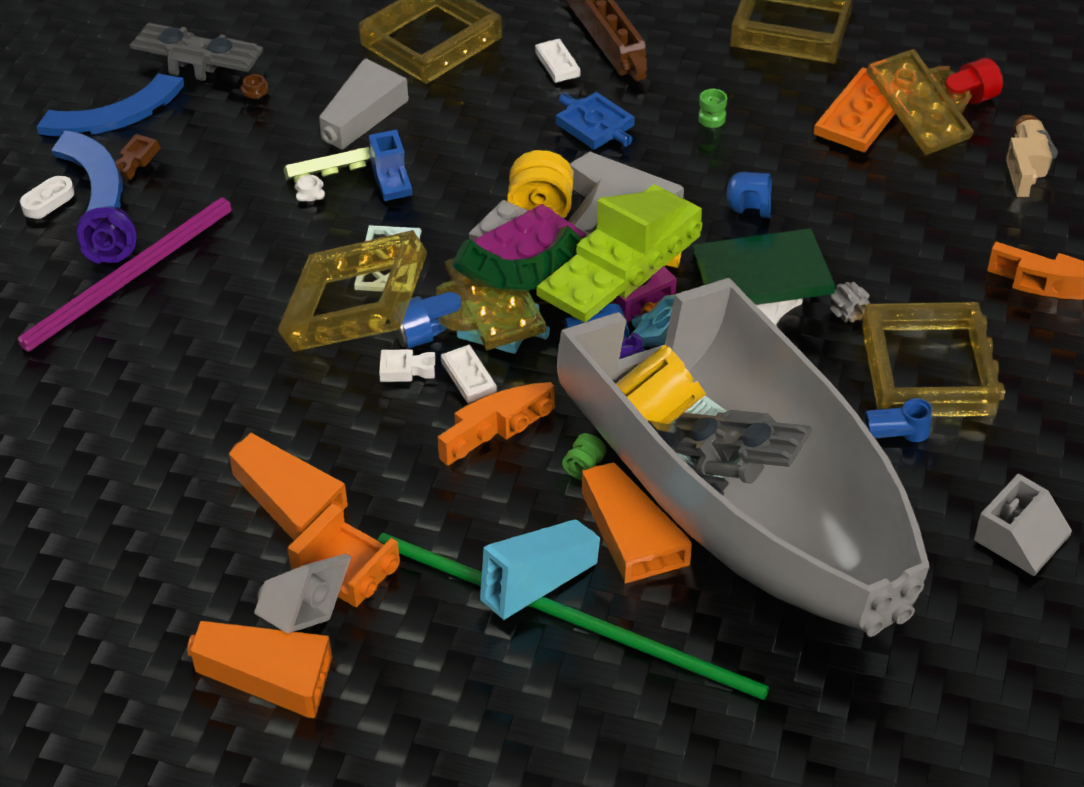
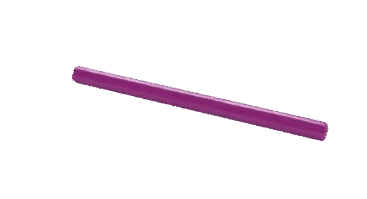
[18,198,232,352]

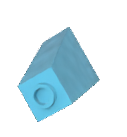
[480,519,600,620]

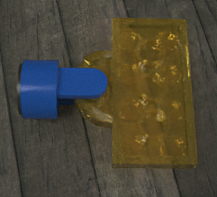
[391,258,546,350]

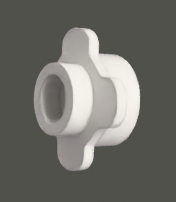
[295,175,325,201]

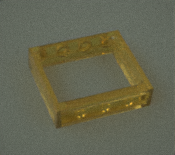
[359,0,502,84]
[731,0,853,63]
[278,230,428,352]
[862,302,1004,416]

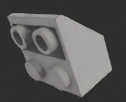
[974,474,1072,576]

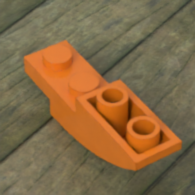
[987,242,1084,300]
[438,382,555,466]

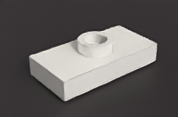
[535,39,580,83]
[441,345,497,403]

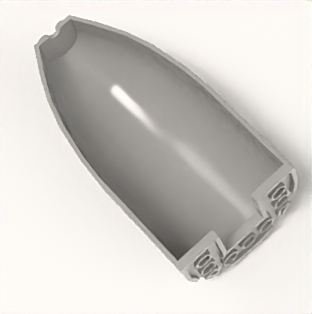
[557,278,930,637]

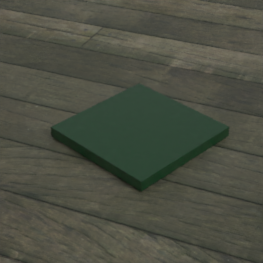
[693,228,835,305]

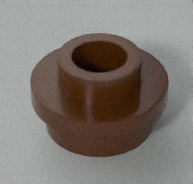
[241,74,269,99]

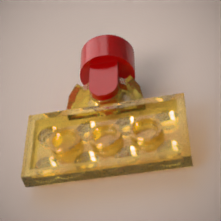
[866,49,1003,155]

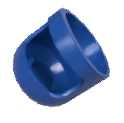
[726,172,772,218]

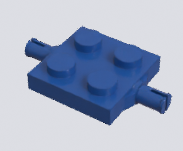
[556,92,635,149]

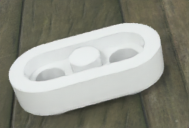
[20,176,74,219]

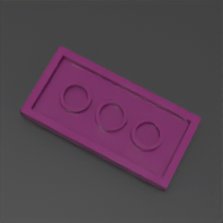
[473,204,587,260]

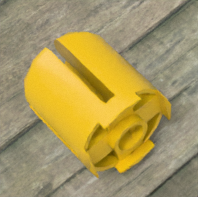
[615,345,707,424]

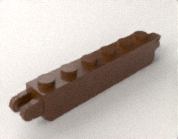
[566,0,647,81]

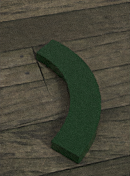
[451,226,582,292]

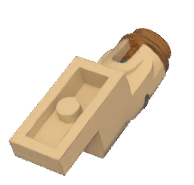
[1006,115,1058,197]

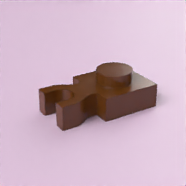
[115,134,161,180]

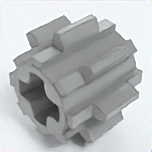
[830,282,870,322]

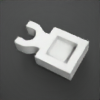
[379,350,435,382]

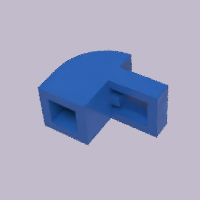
[369,129,412,201]

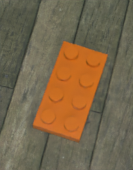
[814,67,913,153]

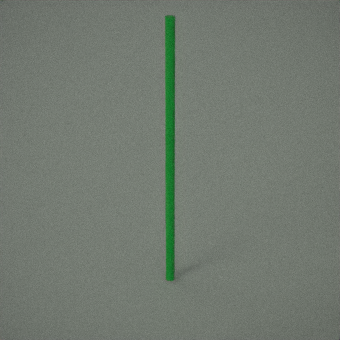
[378,533,769,700]

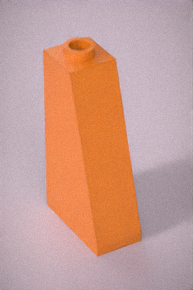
[229,433,348,541]
[582,462,692,584]
[188,621,332,718]

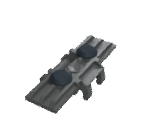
[130,23,263,81]
[674,410,812,484]

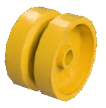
[507,150,573,218]

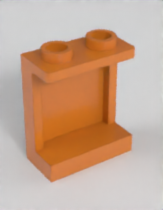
[288,503,400,607]

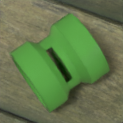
[698,89,727,128]
[562,433,607,480]

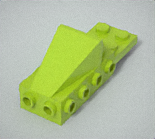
[537,184,702,323]

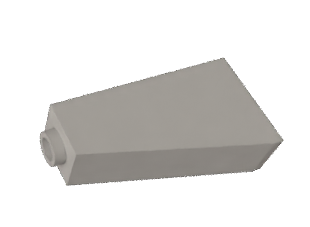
[319,59,408,150]
[570,152,684,198]

